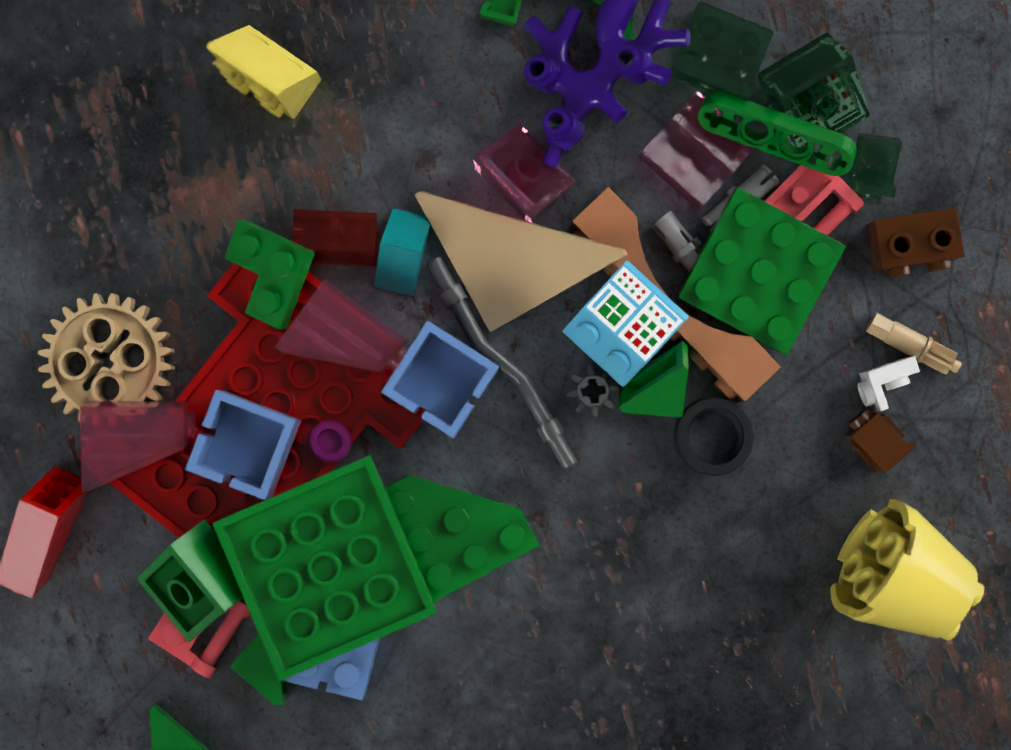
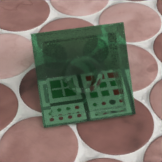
[757,32,870,149]

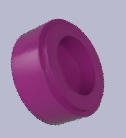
[309,421,352,462]

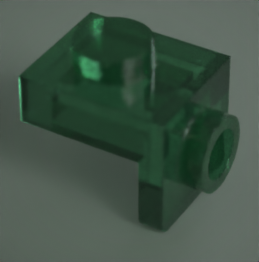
[849,133,902,201]

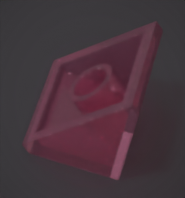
[474,124,577,223]

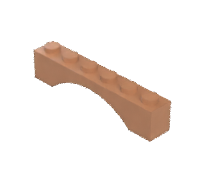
[571,187,781,402]

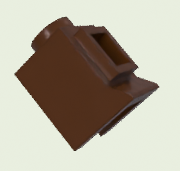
[844,408,916,474]

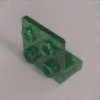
[670,2,773,100]

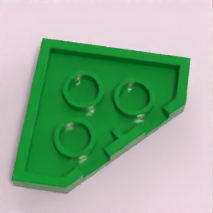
[385,475,540,602]

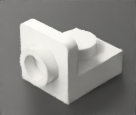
[857,356,920,412]

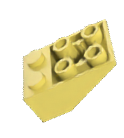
[206,25,321,119]

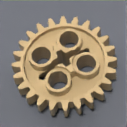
[38,293,175,427]

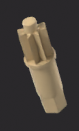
[866,312,962,375]

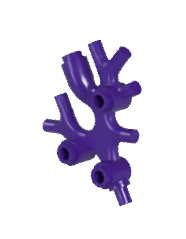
[524,0,690,169]

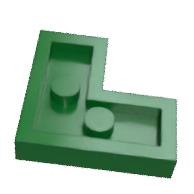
[224,220,315,330]

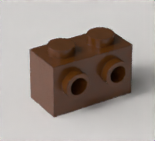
[866,207,965,278]

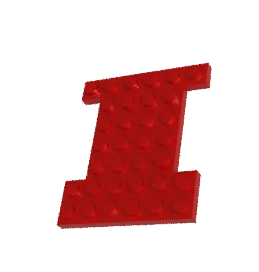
[77,263,427,538]

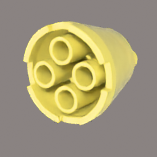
[830,499,984,640]

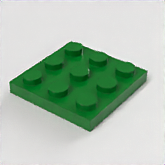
[676,187,846,356]

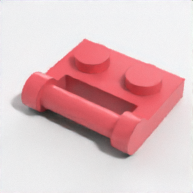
[765,165,864,236]
[148,598,251,679]

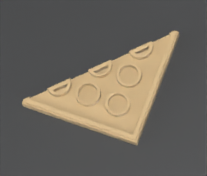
[415,191,628,333]

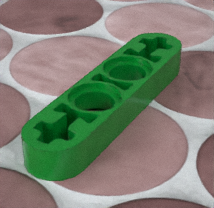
[698,91,857,176]

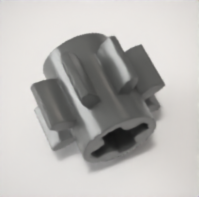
[566,366,619,417]

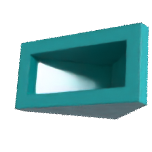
[374,208,431,297]

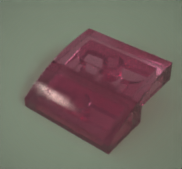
[638,91,755,211]

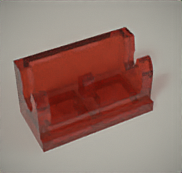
[291,209,379,267]

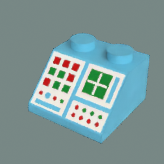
[562,260,689,387]

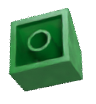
[136,520,243,642]

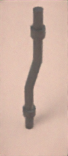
[427,257,577,470]

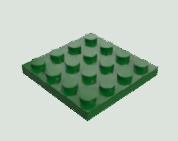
[212,455,438,682]

